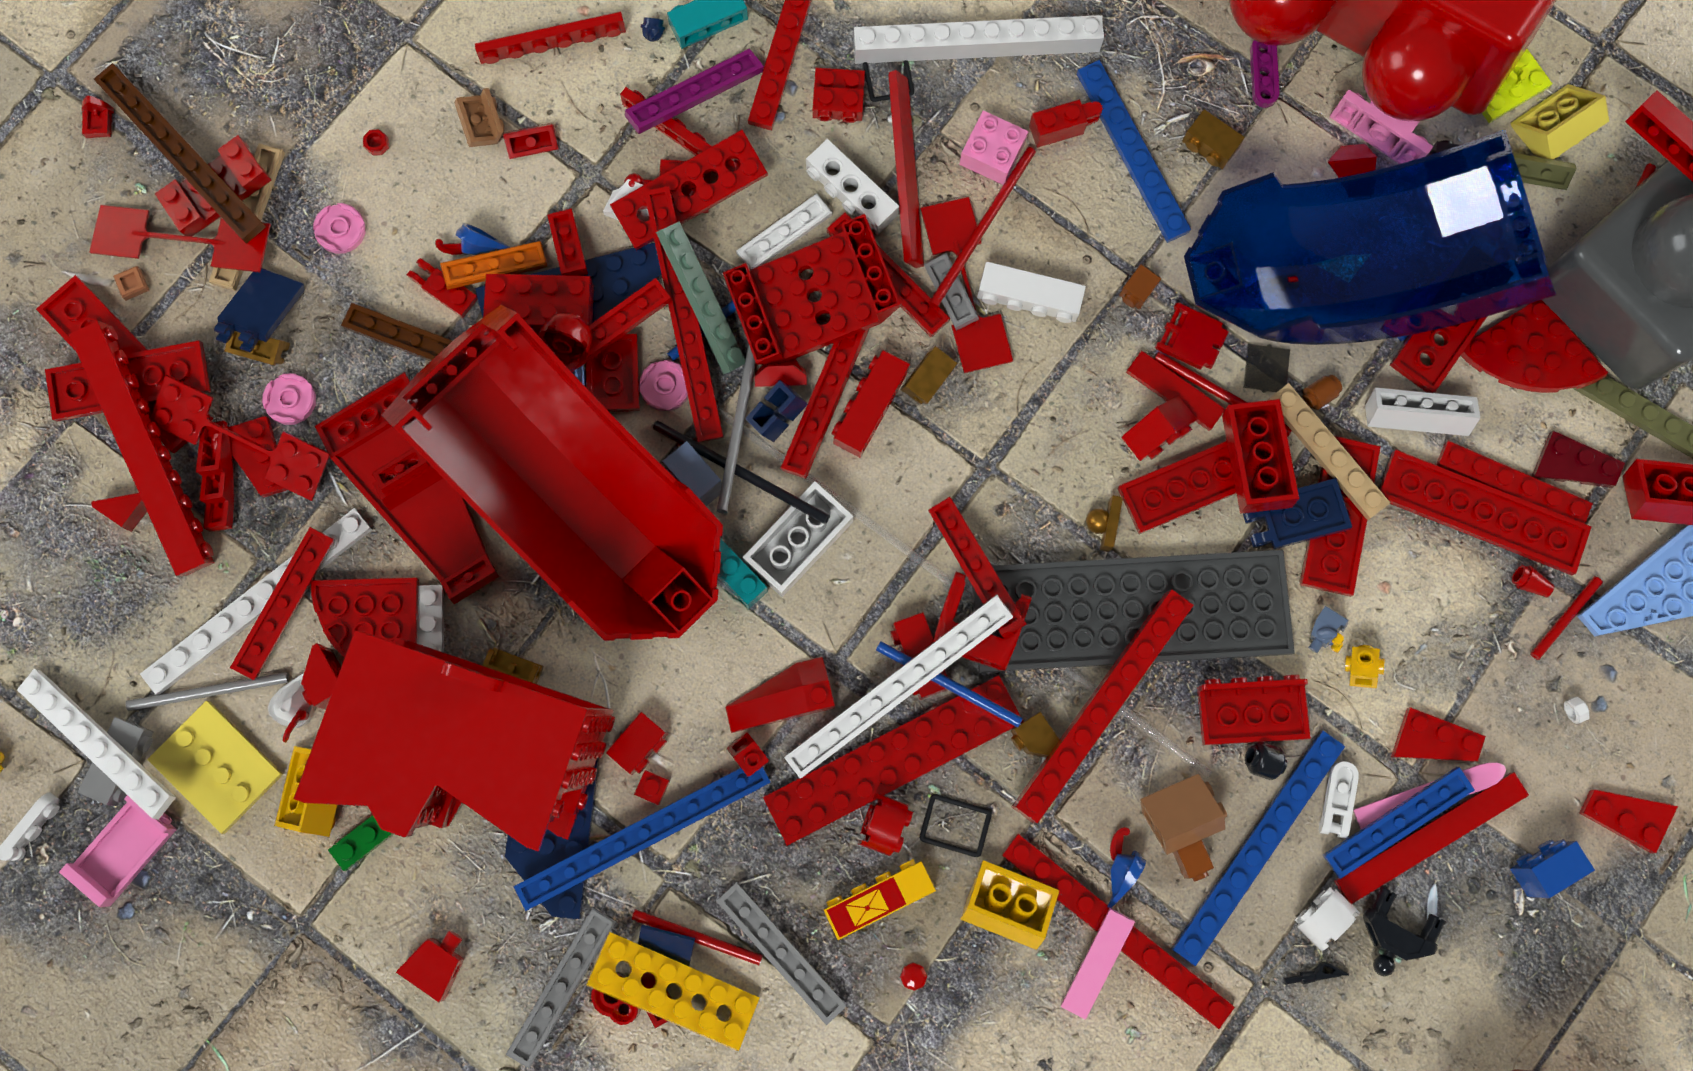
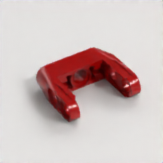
[932,572,1032,671]

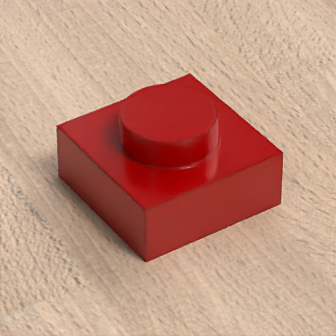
[634,770,670,805]

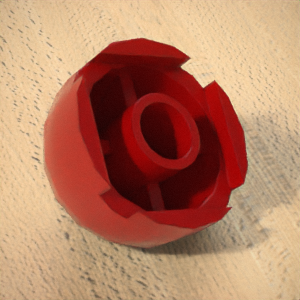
[538,313,592,363]

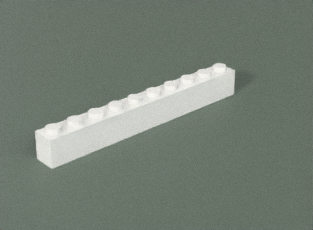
[853,15,1104,64]

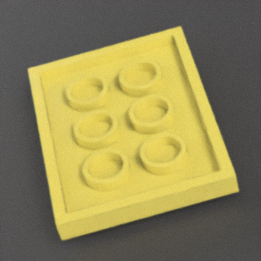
[147,700,283,834]

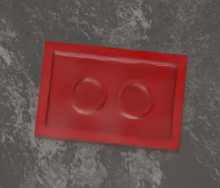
[586,334,640,412]

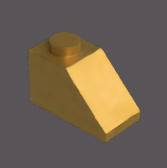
[1011,711,1059,758]

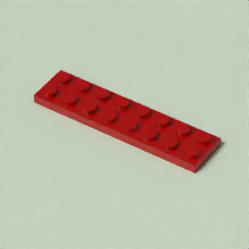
[36,275,214,454]
[1379,449,1592,576]

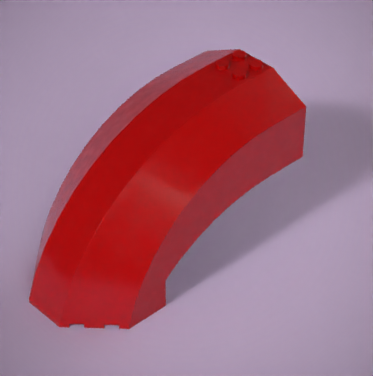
[382,305,723,641]

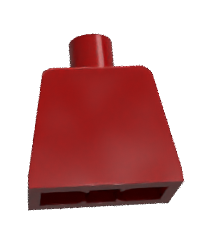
[396,930,464,1002]

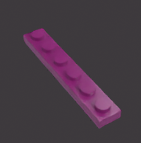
[625,48,764,134]

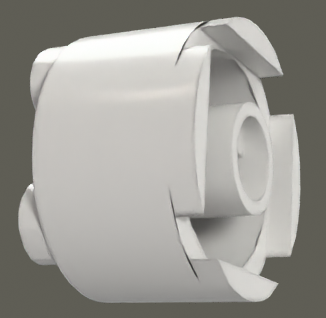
[1295,887,1360,951]

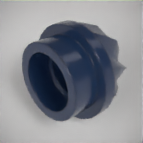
[640,17,665,42]

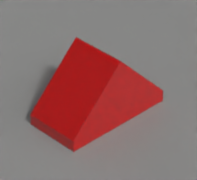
[91,493,147,532]

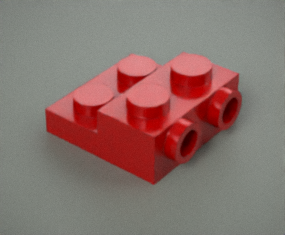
[812,68,865,123]

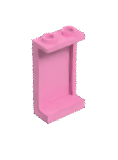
[59,795,177,907]

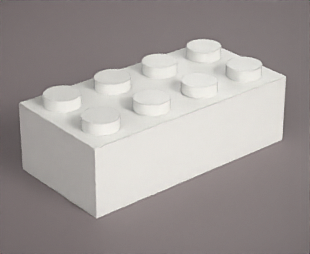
[743,481,854,597]

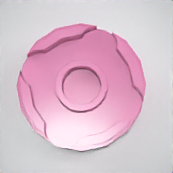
[313,203,366,254]
[639,360,688,411]
[262,374,316,425]

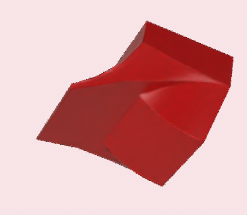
[755,359,807,387]

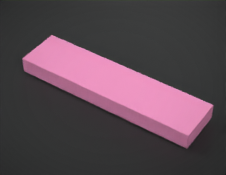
[1061,908,1135,1020]

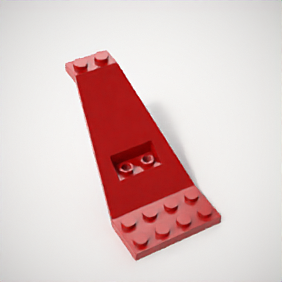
[315,372,500,605]

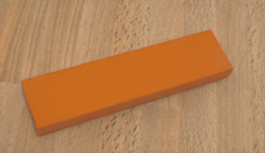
[440,241,547,290]

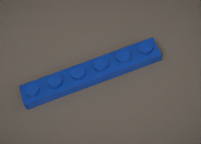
[1323,767,1475,879]

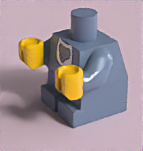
[1308,606,1349,653]

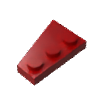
[228,416,287,498]
[1391,707,1486,762]
[1579,790,1678,853]

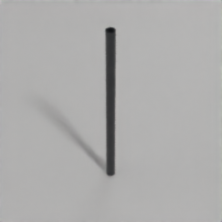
[653,420,830,524]

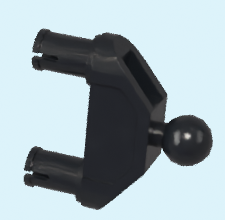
[1363,887,1446,977]

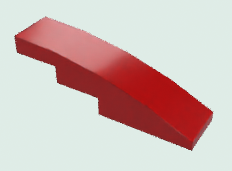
[196,421,234,532]

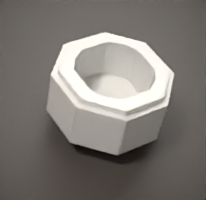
[1564,697,1589,724]

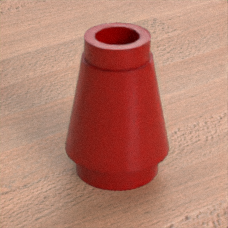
[1512,565,1555,598]

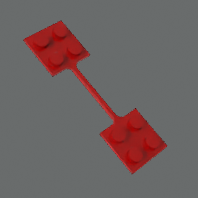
[920,197,1013,373]
[89,205,271,273]
[151,375,330,501]

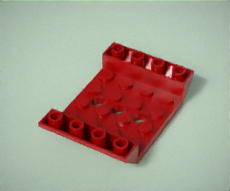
[723,214,901,365]

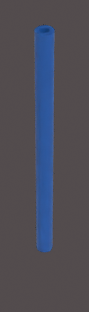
[876,641,1023,727]

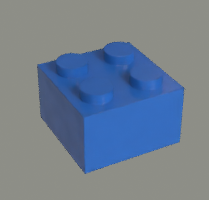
[1510,839,1595,898]

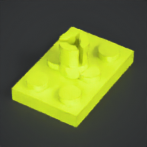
[1482,49,1553,123]

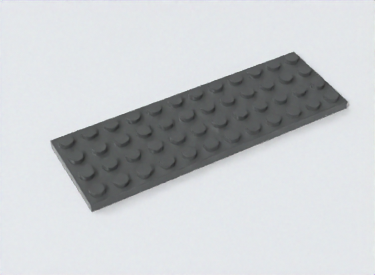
[972,550,1295,673]

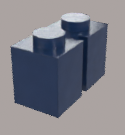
[745,380,808,442]

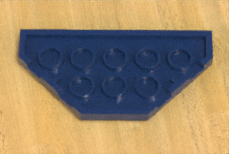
[505,758,599,919]

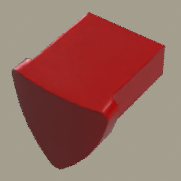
[82,96,114,138]

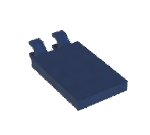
[214,268,305,352]
[1243,478,1352,550]

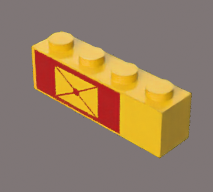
[823,859,936,940]

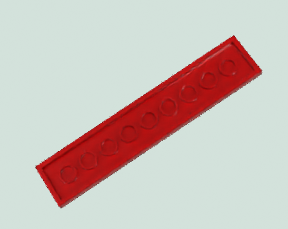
[763,675,1024,846]

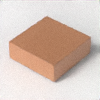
[113,266,150,301]

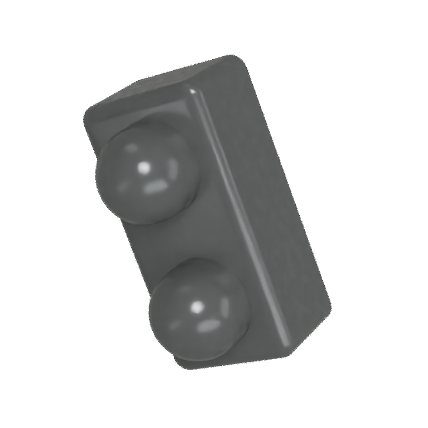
[1535,160,1693,389]

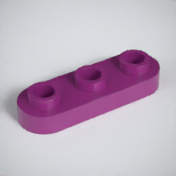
[1250,40,1280,108]

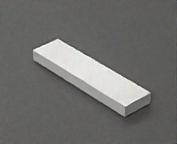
[736,194,832,270]

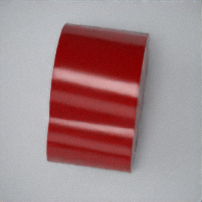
[591,972,641,1025]

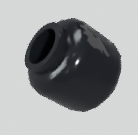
[1245,742,1287,780]

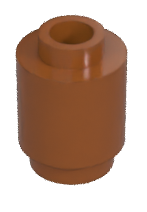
[1302,375,1343,410]

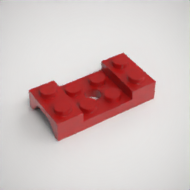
[155,135,272,237]

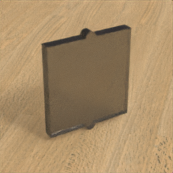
[1243,344,1290,393]

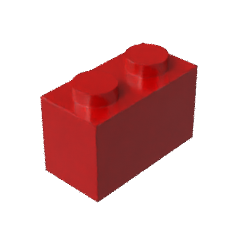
[606,712,668,775]

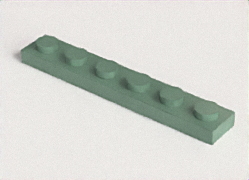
[656,221,745,374]

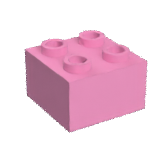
[959,110,1029,185]

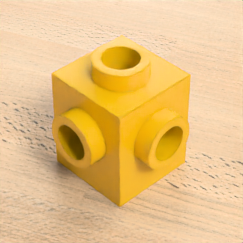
[1345,645,1385,688]

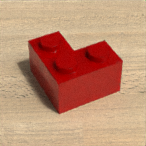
[1121,396,1197,461]

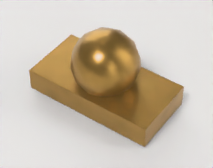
[1086,495,1123,552]

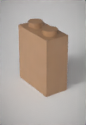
[1140,774,1227,855]

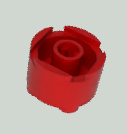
[858,793,913,856]

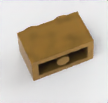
[1182,109,1245,170]

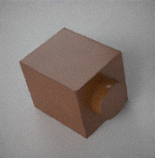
[1119,264,1161,310]
[1173,840,1214,882]

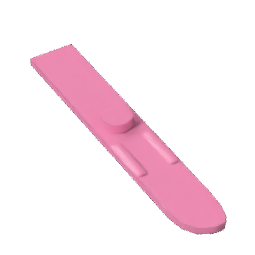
[1353,763,1506,830]

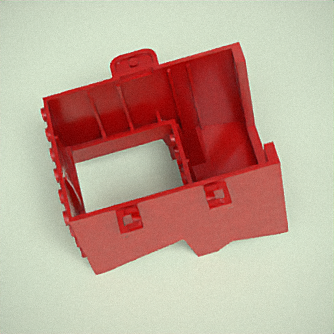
[294,630,615,851]

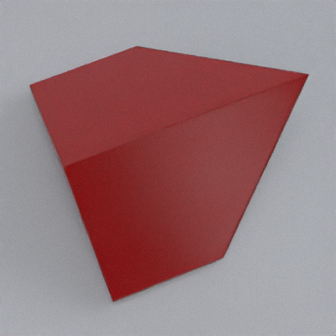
[1327,144,1377,194]

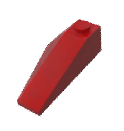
[725,657,835,733]

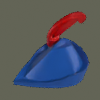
[435,223,510,255]
[1108,827,1146,908]

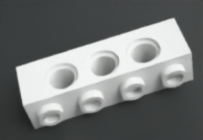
[806,139,899,235]

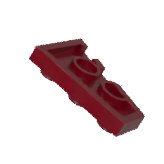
[1531,431,1625,488]

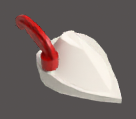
[268,673,315,743]

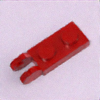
[406,258,478,318]

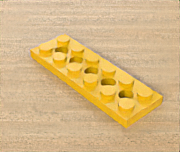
[586,932,760,1051]

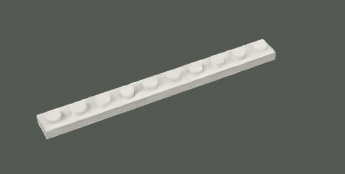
[140,508,373,695]
[784,595,1013,779]

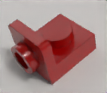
[726,732,769,777]

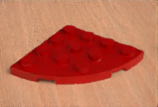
[1461,298,1609,393]
[311,577,419,658]

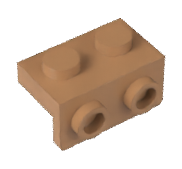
[454,88,504,147]

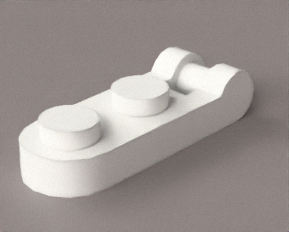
[1319,762,1359,839]
[0,792,60,861]

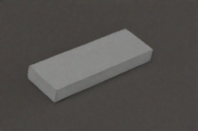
[924,253,979,331]

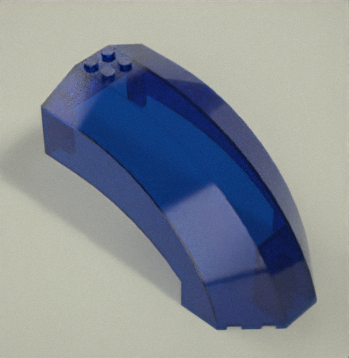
[1184,129,1556,345]

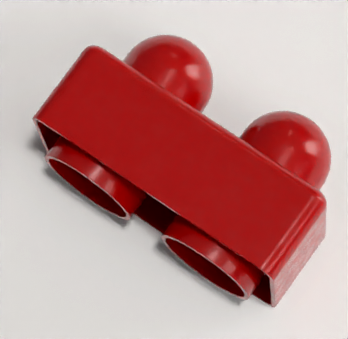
[1229,0,1556,121]

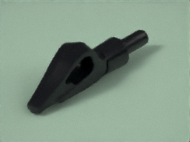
[1284,962,1349,985]

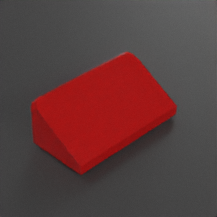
[503,123,559,159]

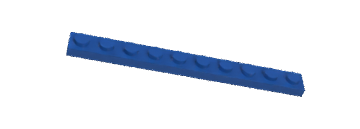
[1171,731,1345,966]
[513,767,771,911]

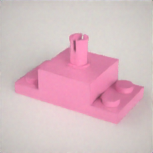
[1330,90,1433,172]

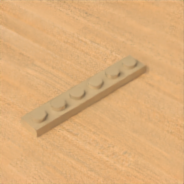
[1268,383,1390,520]

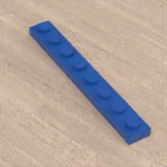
[1076,60,1191,243]

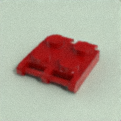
[1155,303,1229,370]

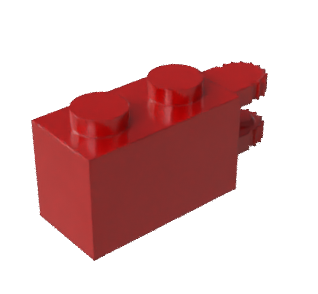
[1029,99,1103,148]

